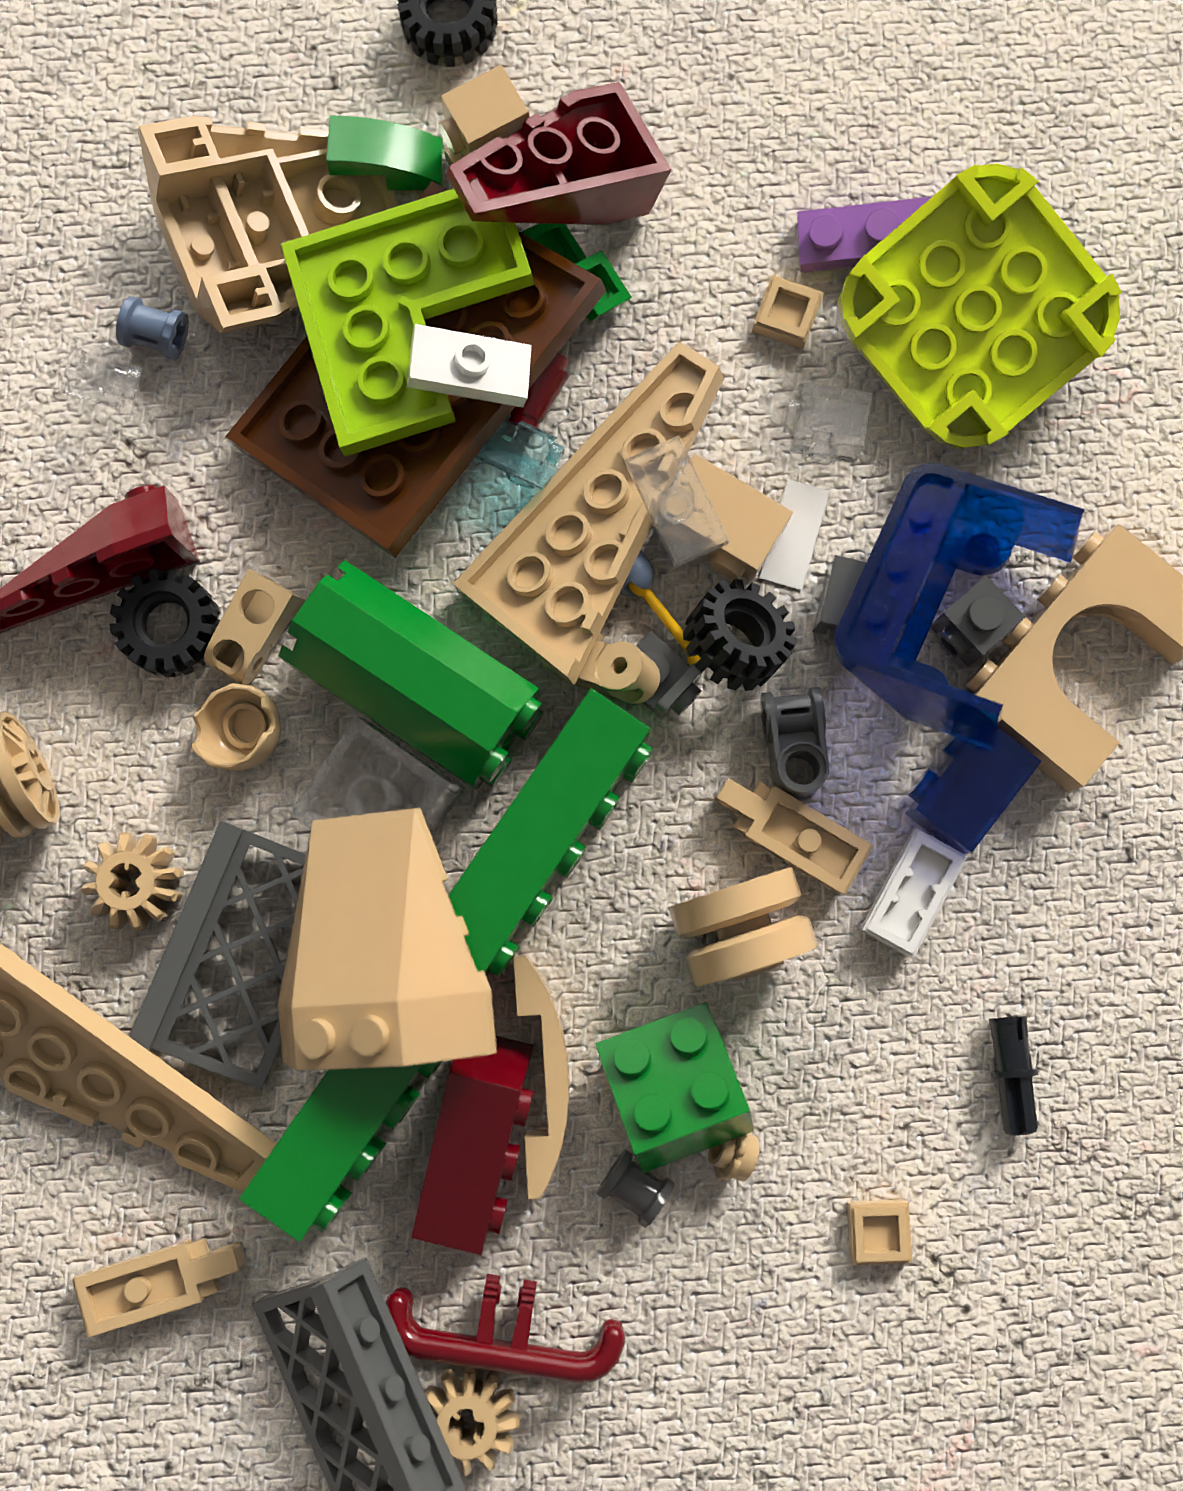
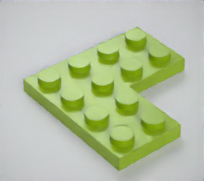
[281,189,534,457]

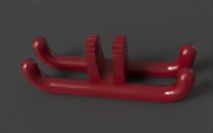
[385,1274,625,1383]

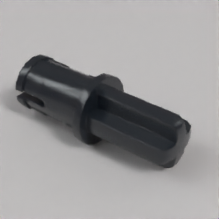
[989,1016,1038,1136]

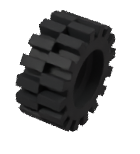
[397,0,498,67]
[109,568,221,677]
[683,579,796,691]

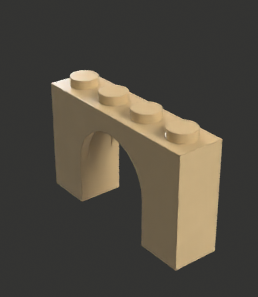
[962,524,1183,792]

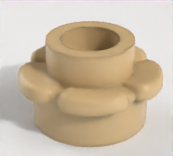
[708,1133,760,1181]

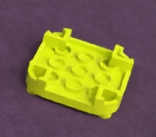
[837,163,1122,449]

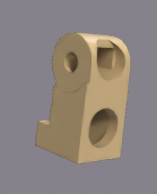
[204,568,306,685]
[541,634,660,704]

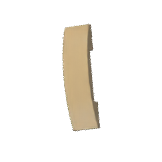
[513,955,570,1199]

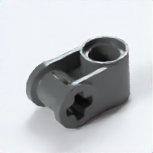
[760,687,829,801]

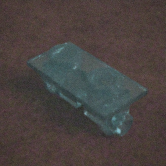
[472,415,565,490]

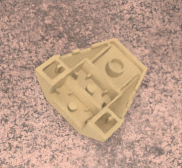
[138,116,399,334]
[278,808,497,1071]

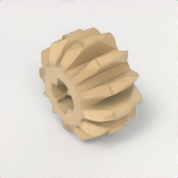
[80,832,184,931]
[425,1367,520,1477]

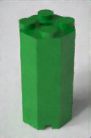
[278,560,544,790]

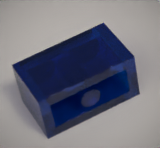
[904,718,1042,854]

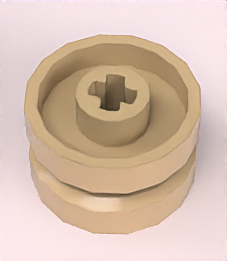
[668,867,819,987]

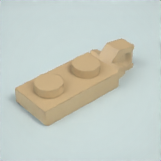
[714,778,873,896]
[72,1238,247,1337]

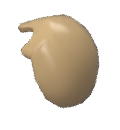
[191,683,281,772]

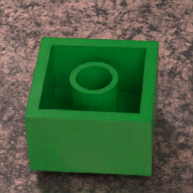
[595,1002,754,1173]

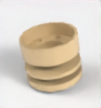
[0,711,60,846]

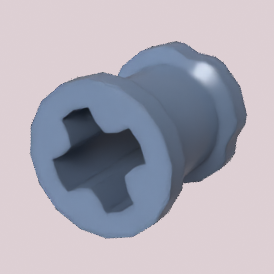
[116,296,189,361]

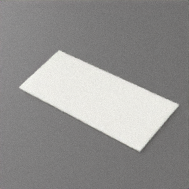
[759,479,830,590]

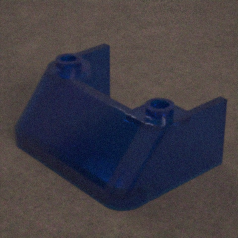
[835,463,1085,750]

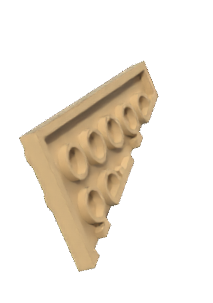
[453,341,724,686]
[0,944,277,1192]

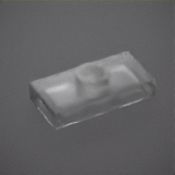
[625,435,729,568]

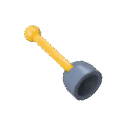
[620,550,700,666]

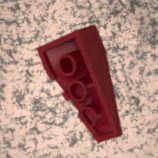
[446,82,672,225]
[0,485,200,633]

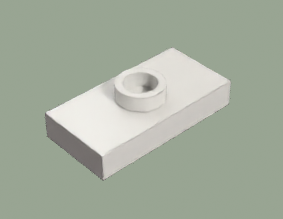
[407,324,531,407]
[859,828,968,958]

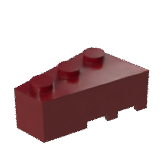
[411,1035,534,1255]

